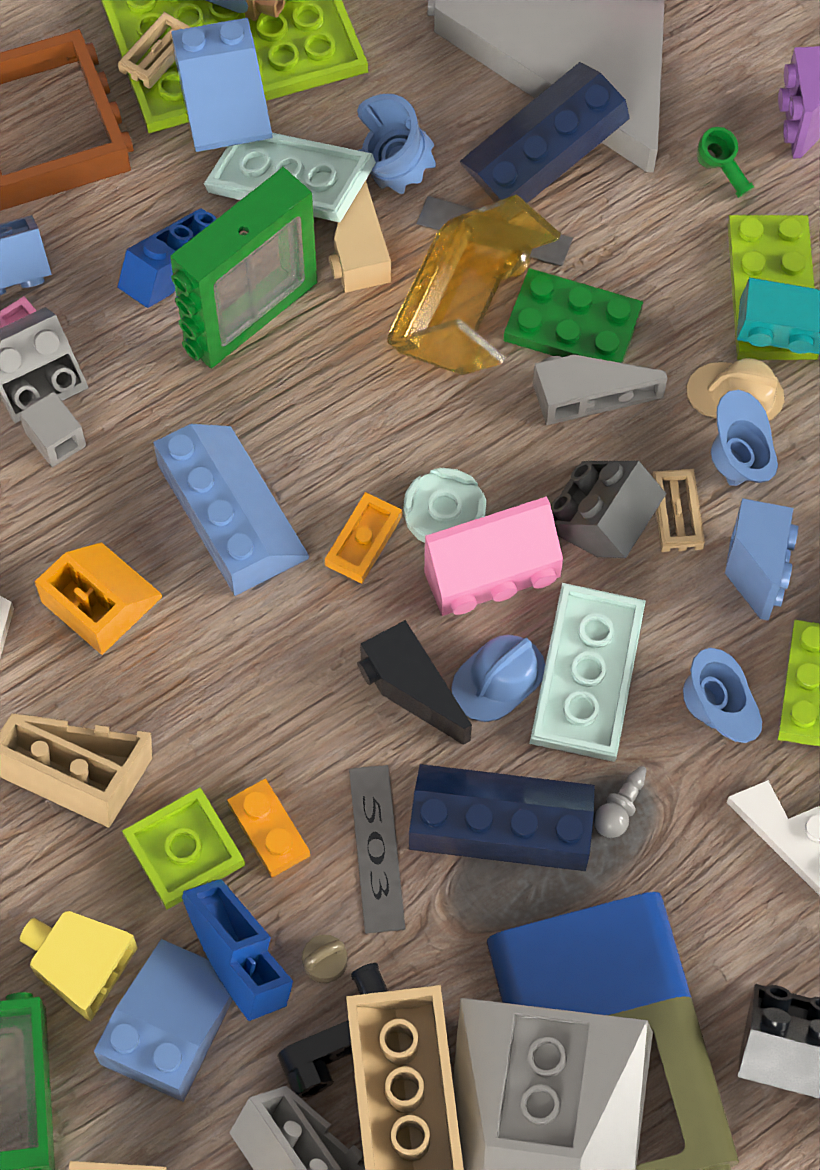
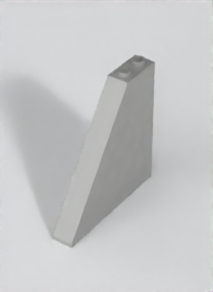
[427,0,665,173]

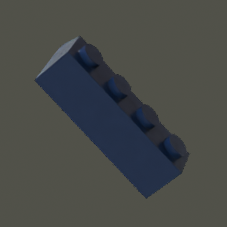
[460,62,630,218]
[409,764,595,871]

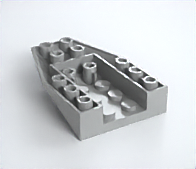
[453,998,653,1170]

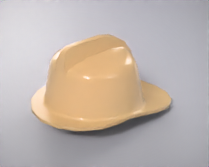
[686,358,785,421]

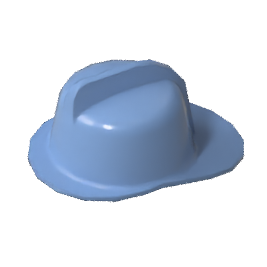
[711,390,778,486]
[451,635,545,722]
[683,648,762,743]

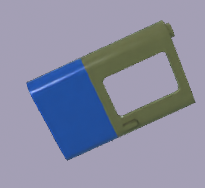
[487,892,739,1170]

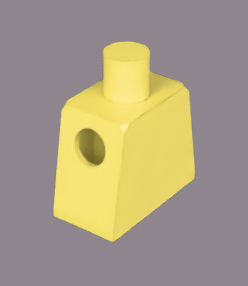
[20,911,138,1022]

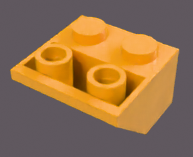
[35,542,162,655]

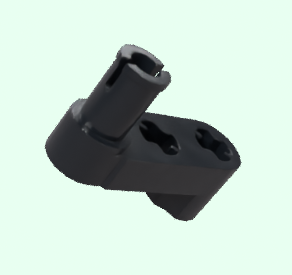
[277,963,388,1098]

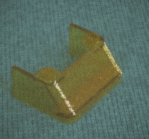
[387,194,561,375]

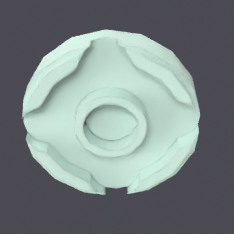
[403,468,486,543]

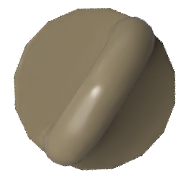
[302,935,348,983]

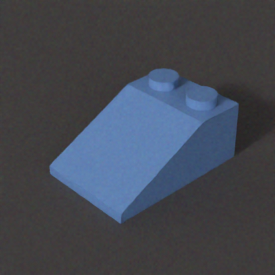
[171,18,273,152]
[94,939,233,1102]

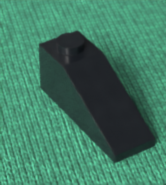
[357,620,472,745]

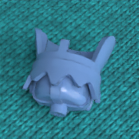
[357,94,436,194]

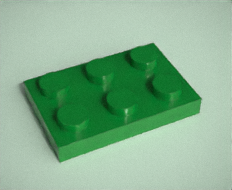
[503,268,643,363]

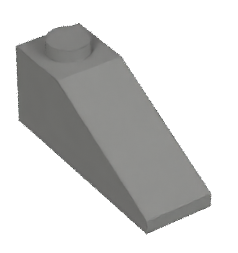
[533,355,667,425]

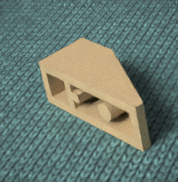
[329,180,391,293]

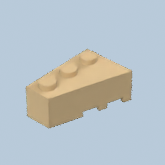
[0,713,152,828]

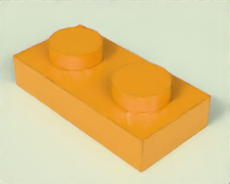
[325,492,402,584]
[227,778,310,878]

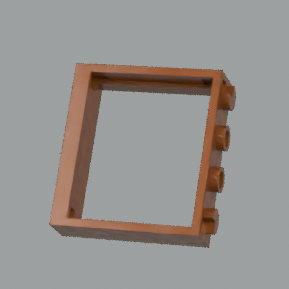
[0,29,134,211]

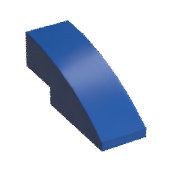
[182,879,293,1021]

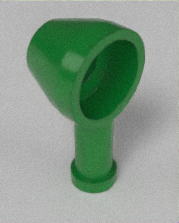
[697,127,755,198]

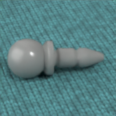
[594,766,647,838]

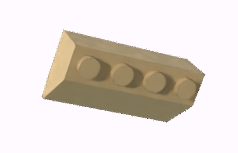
[346,985,464,1170]

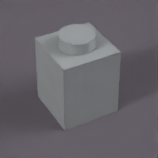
[19,391,86,467]

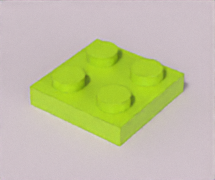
[122,787,245,910]

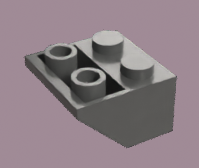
[551,460,667,558]

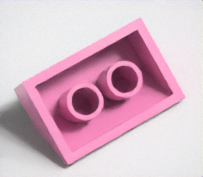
[424,496,563,616]

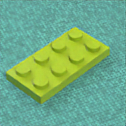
[727,215,819,360]

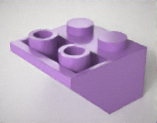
[778,46,820,159]

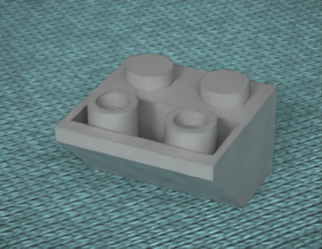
[0,307,89,423]

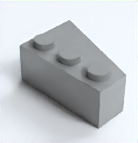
[230,1086,365,1170]

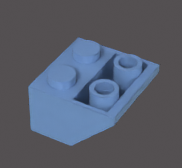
[725,498,799,621]

